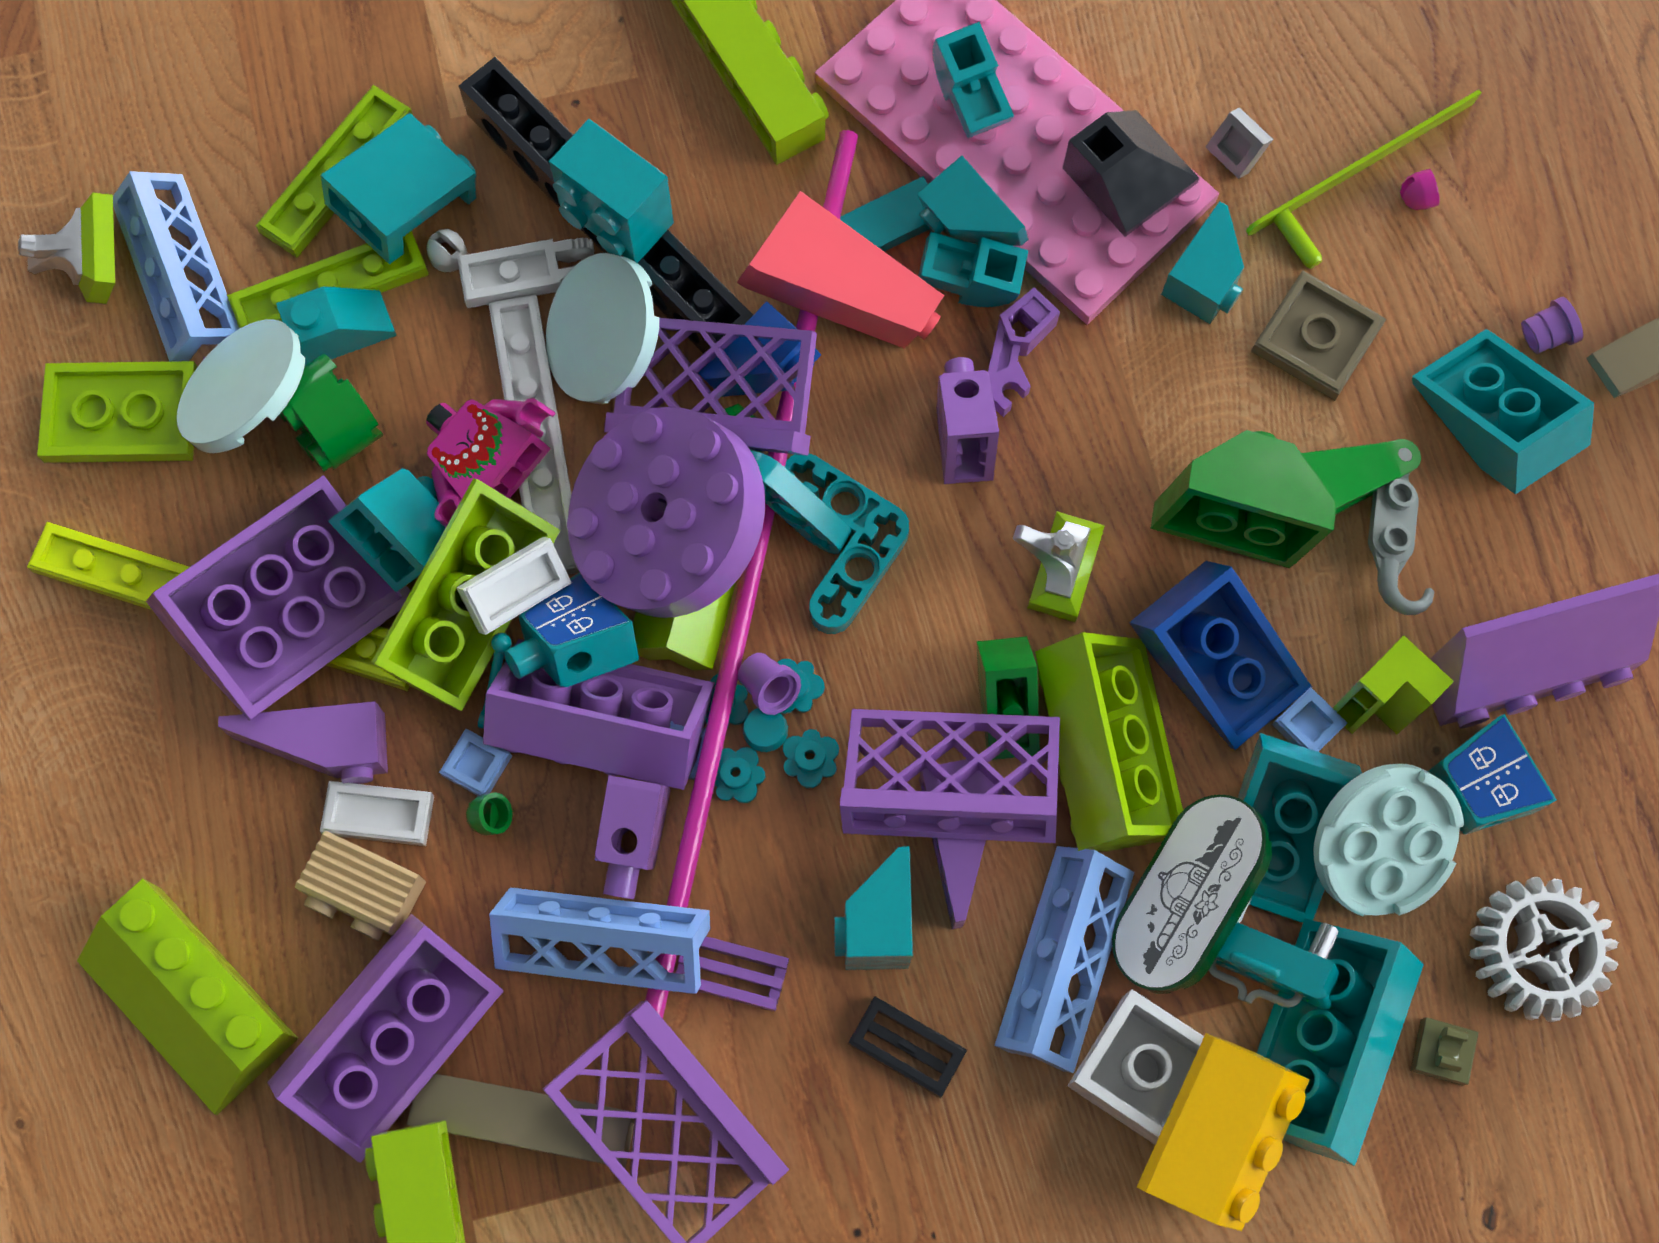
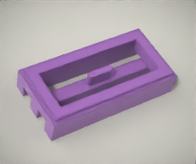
[675,936,789,1012]

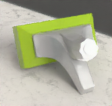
[18,192,115,304]
[1013,511,1105,622]

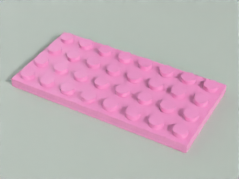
[815,0,1219,325]

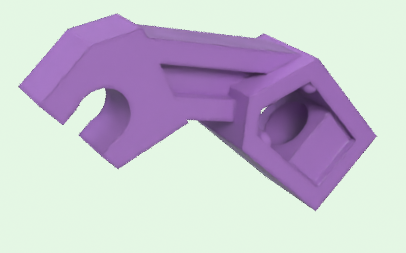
[988,287,1060,417]

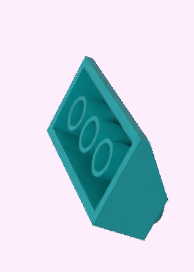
[1257,918,1424,1166]

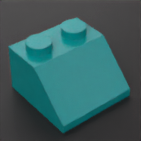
[834,846,913,970]

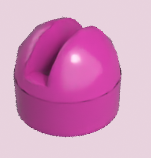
[1400,169,1440,210]

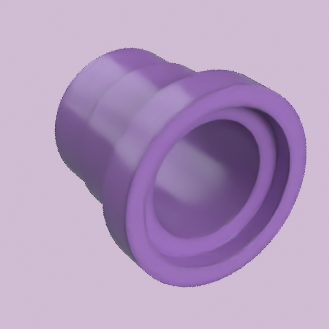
[1521,297,1583,354]
[738,653,801,715]

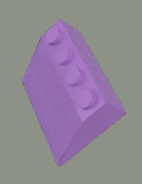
[146,475,411,721]
[1430,574,1659,729]

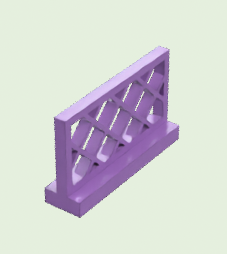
[604,318,817,456]
[840,709,1060,843]
[543,1001,789,1243]

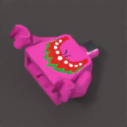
[426,398,556,528]

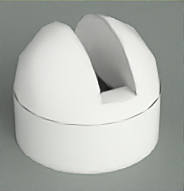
[427,229,467,272]

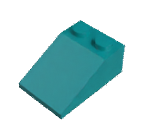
[1412,329,1594,495]
[1238,733,1362,923]

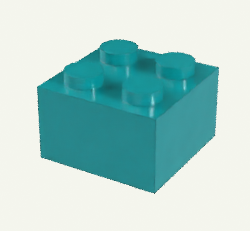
[549,119,674,263]

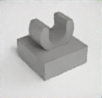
[1206,107,1273,179]

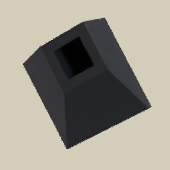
[1063,110,1199,237]

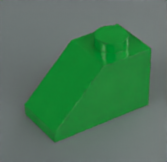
[976,636,1040,760]

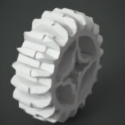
[1469,877,1619,1022]

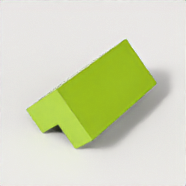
[633,582,736,670]
[1333,635,1454,734]

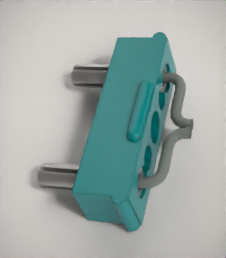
[1209,898,1340,1010]

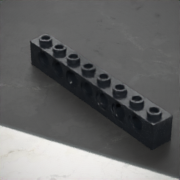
[458,57,753,354]

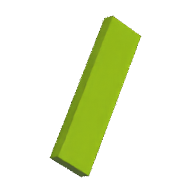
[256,85,413,258]
[227,231,429,328]

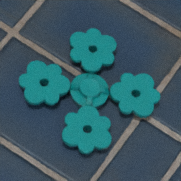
[706,658,839,803]

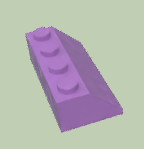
[483,639,715,790]
[267,914,504,1163]

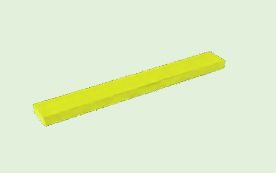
[27,522,410,691]

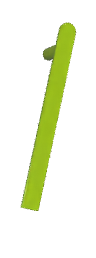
[1246,89,1482,269]

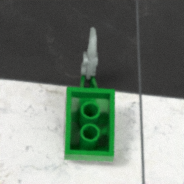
[1150,430,1434,615]

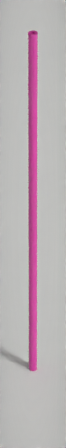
[645,130,858,1019]

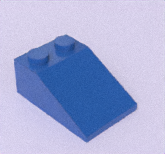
[1129,561,1312,750]

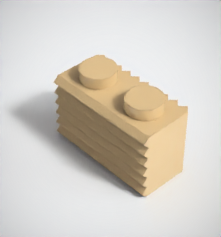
[295,831,426,941]

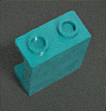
[321,113,476,264]

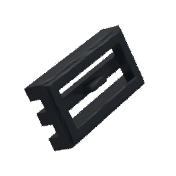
[848,996,967,1098]

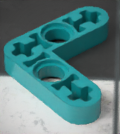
[750,450,852,554]
[785,453,909,634]

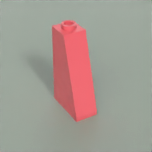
[737,191,945,349]

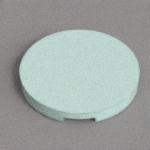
[546,253,659,404]
[177,319,305,453]
[1314,764,1464,916]

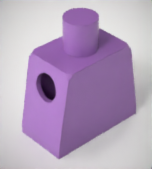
[936,357,999,484]
[595,775,671,899]

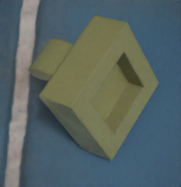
[1410,1017,1479,1086]

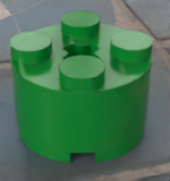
[278,353,383,472]

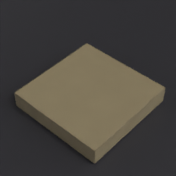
[1251,270,1386,401]

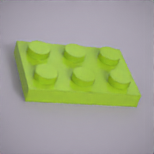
[37,361,198,463]

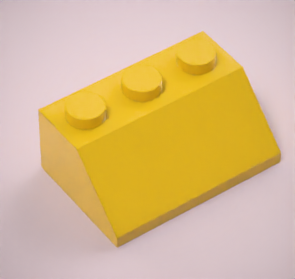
[1137,1033,1309,1231]

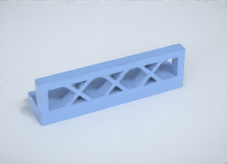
[113,171,240,361]
[994,846,1135,1073]
[489,887,710,994]

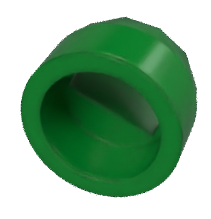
[466,792,513,835]

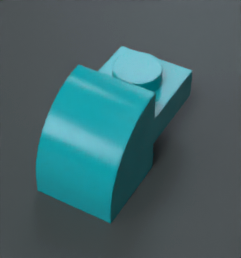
[933,22,1014,139]
[918,232,1029,307]

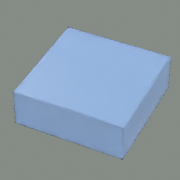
[1272,687,1347,752]
[439,729,512,796]

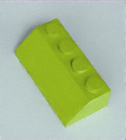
[371,478,561,711]
[1035,632,1183,851]
[77,878,298,1115]

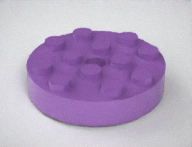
[567,407,765,618]

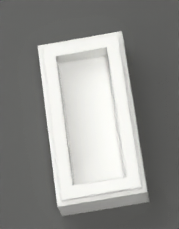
[456,537,572,635]
[320,781,434,846]

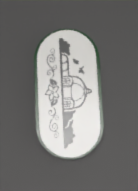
[1112,795,1272,994]

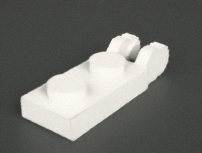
[457,237,594,308]

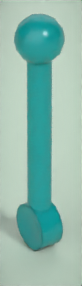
[477,633,512,729]

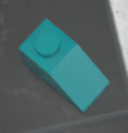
[917,156,1029,246]
[1161,201,1244,324]
[276,286,397,365]

